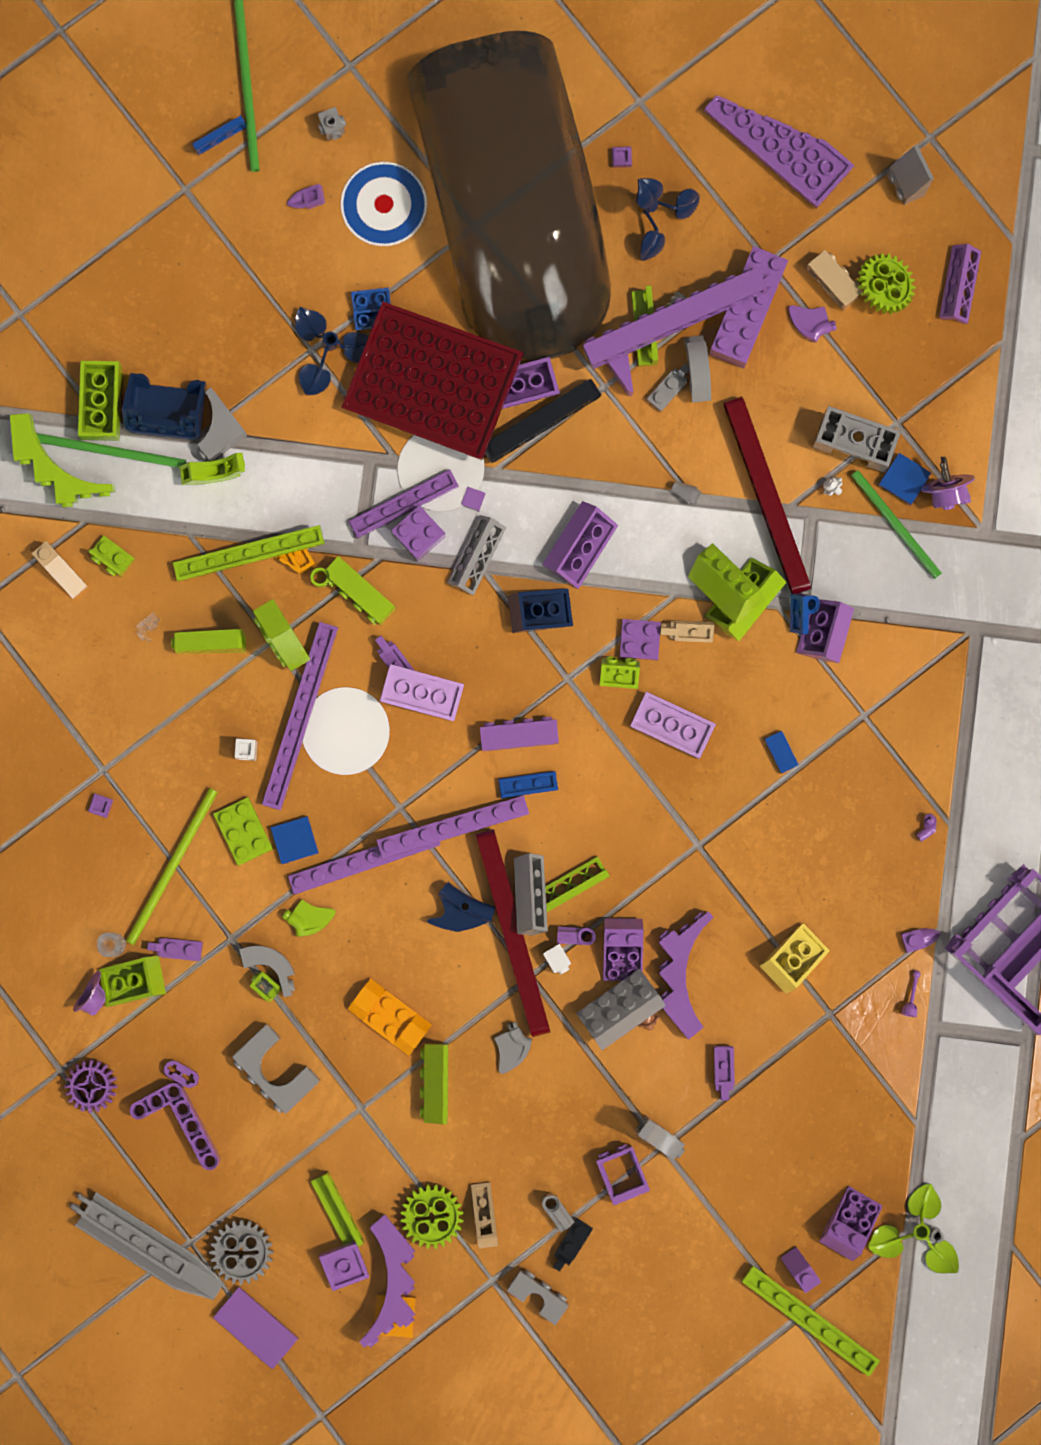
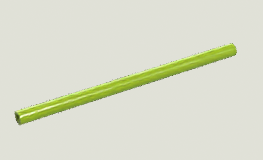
[126,788,218,945]

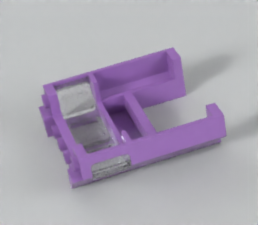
[945,864,1041,1035]

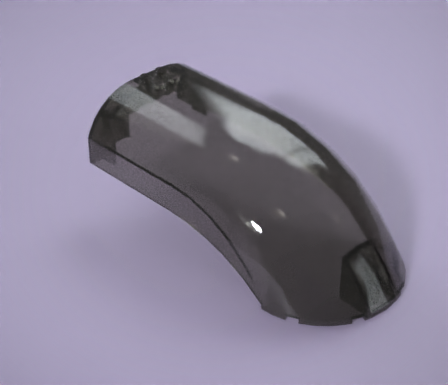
[407,31,611,361]

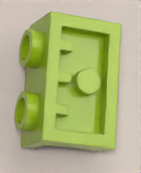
[88,535,135,577]
[600,656,640,689]

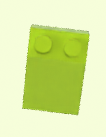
[99,956,166,1007]

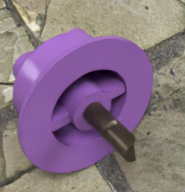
[921,456,975,510]

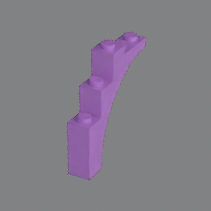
[658,911,713,1040]
[360,1215,415,1348]

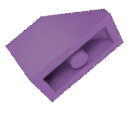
[780,1247,821,1293]

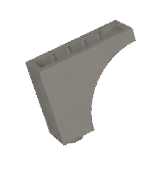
[197,388,247,461]
[635,1115,685,1160]

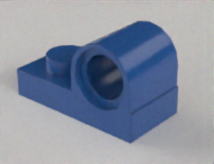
[790,593,820,634]

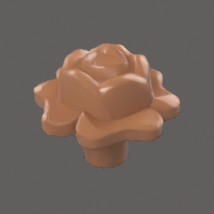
[638,1013,659,1031]

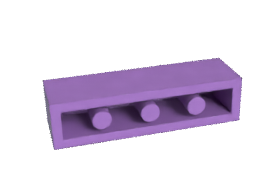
[480,717,559,752]

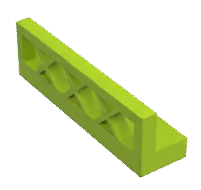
[631,286,658,367]
[545,857,610,913]
[311,1172,365,1247]

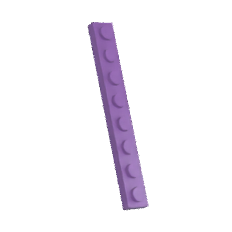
[376,795,529,859]
[288,842,440,895]

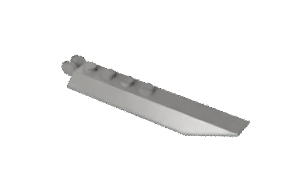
[70,1192,224,1300]

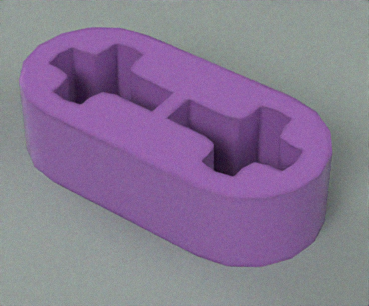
[164,1060,199,1088]

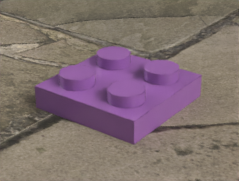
[620,619,661,661]
[319,1241,369,1291]

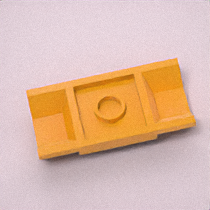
[348,979,432,1056]

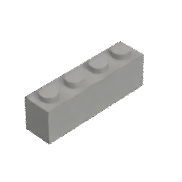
[514,853,547,936]

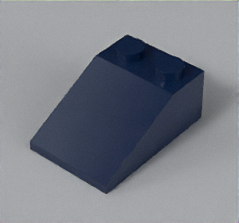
[508,588,573,633]

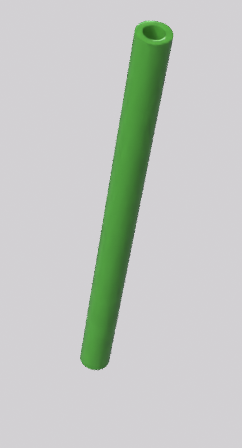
[851,470,942,579]

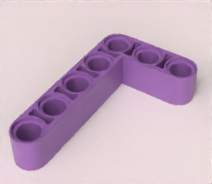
[130,1082,220,1170]

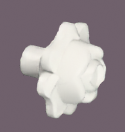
[823,476,842,496]

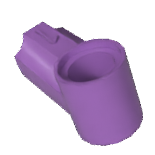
[557,927,596,945]

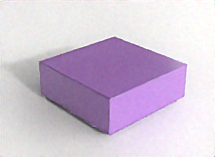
[612,147,632,168]
[462,487,486,511]
[88,794,114,818]

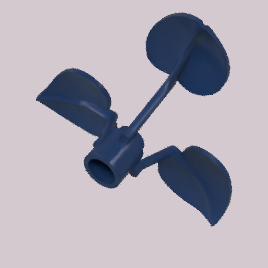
[636,178,700,261]
[295,307,369,395]

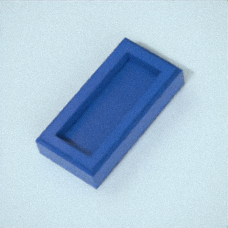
[764,731,799,774]

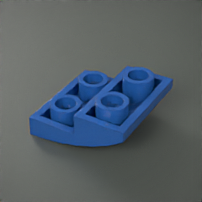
[351,287,391,330]

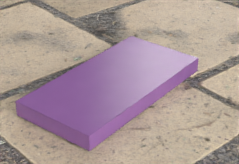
[213,1286,298,1369]

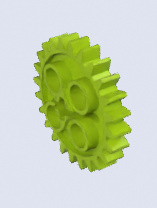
[857,253,916,314]
[400,1184,464,1249]

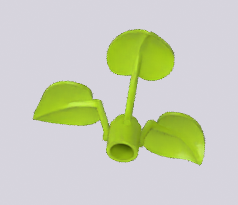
[868,1183,959,1274]

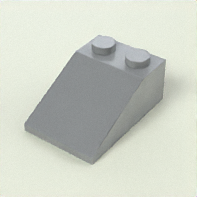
[887,145,934,205]

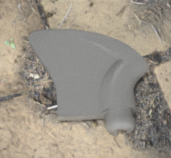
[494,1022,532,1074]

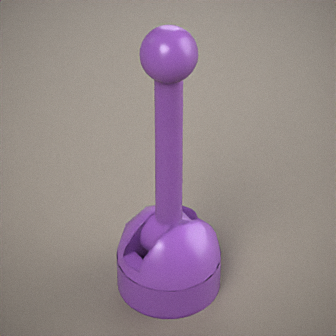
[901,970,921,1018]

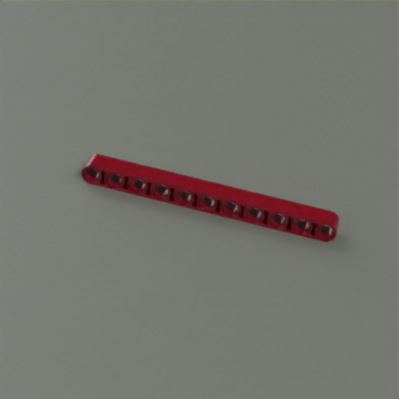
[723,396,811,594]
[476,829,551,1038]

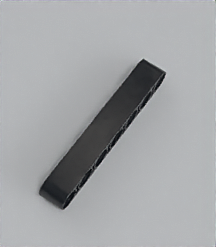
[485,379,602,463]

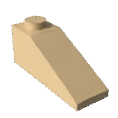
[32,541,88,599]
[471,1182,498,1249]

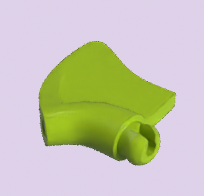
[282,899,336,937]

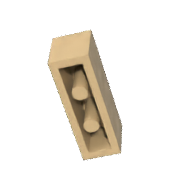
[806,250,863,311]

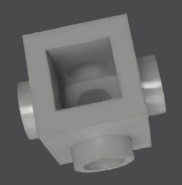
[318,107,346,140]

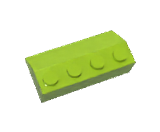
[688,543,765,625]
[705,557,786,641]
[420,1043,448,1124]

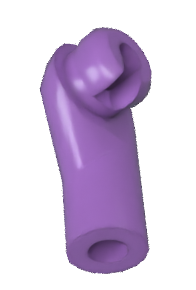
[916,814,937,842]

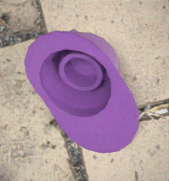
[73,971,105,1016]

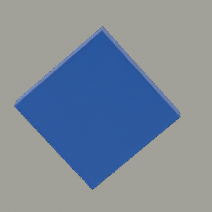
[879,453,931,506]
[271,816,319,865]

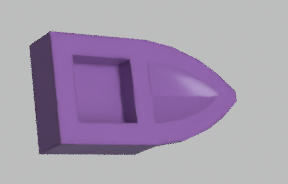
[287,184,325,209]
[901,928,941,953]

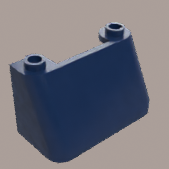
[122,373,206,440]

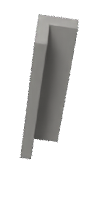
[447,515,506,596]

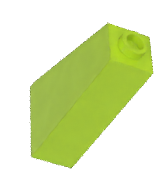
[171,629,246,654]

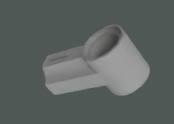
[541,1193,574,1232]

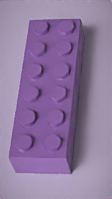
[709,246,788,369]

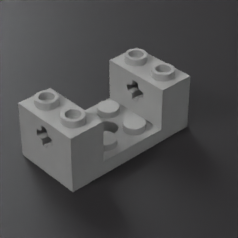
[812,406,901,473]

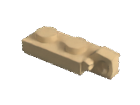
[660,620,714,643]

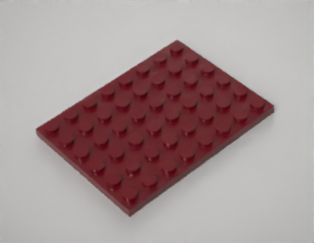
[341,301,524,461]

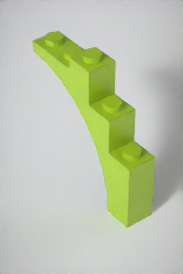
[10,413,115,508]

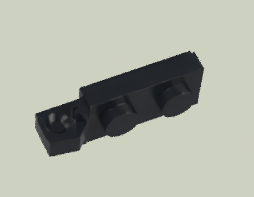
[553,1217,593,1272]

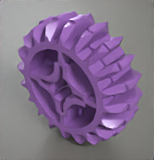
[64,1060,118,1113]

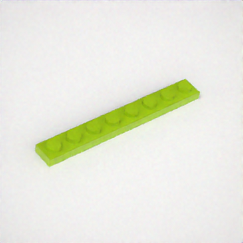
[173,525,325,582]
[742,1265,880,1377]

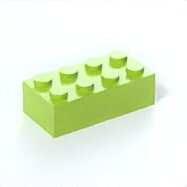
[78,361,122,441]
[253,599,311,671]

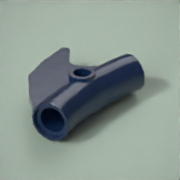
[427,881,495,932]

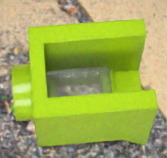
[250,971,282,1002]

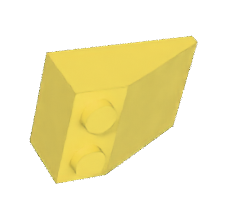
[760,923,830,994]

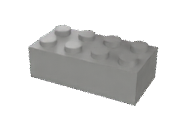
[576,969,666,1050]

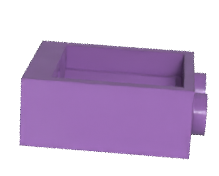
[596,1144,650,1205]

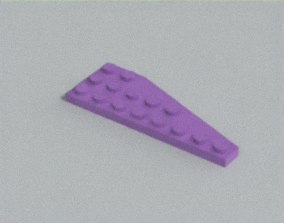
[704,96,854,209]

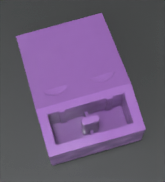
[603,918,644,981]
[819,1186,882,1261]

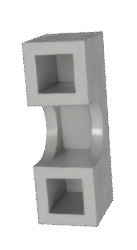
[507,1269,569,1325]

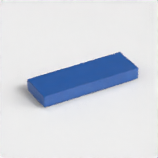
[193,115,246,155]
[499,771,558,798]

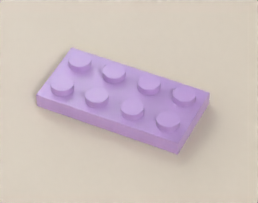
[380,664,464,721]
[630,692,716,759]

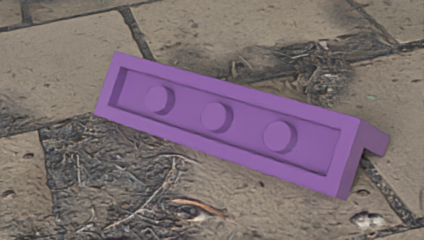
[939,244,981,324]

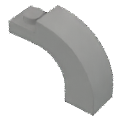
[684,336,711,403]
[239,946,296,997]

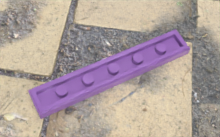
[349,469,459,538]

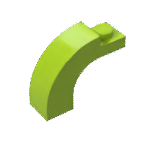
[179,453,245,485]

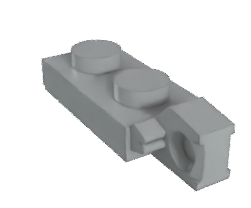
[647,363,689,412]

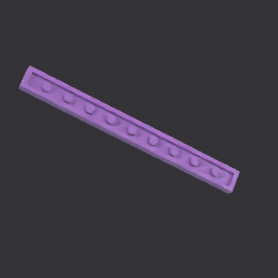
[262,622,338,810]

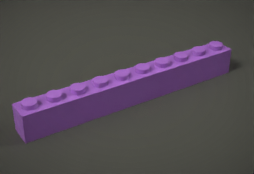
[583,267,767,369]

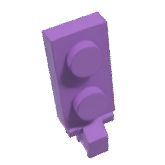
[376,636,414,670]
[147,938,203,961]
[714,1046,735,1101]

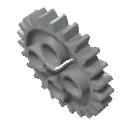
[209,1219,274,1285]

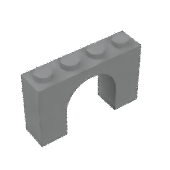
[232,1024,321,1114]

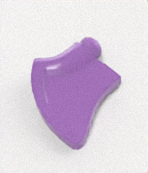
[789,305,837,342]

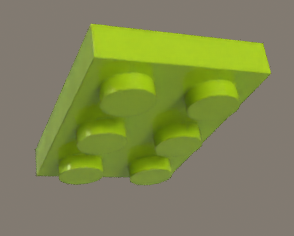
[214,797,273,866]

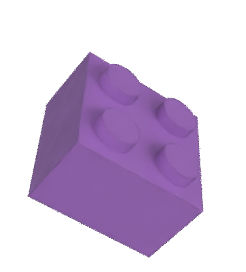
[391,505,446,562]

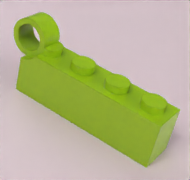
[310,556,396,626]

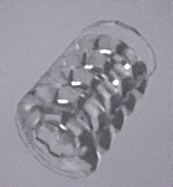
[97,933,126,957]

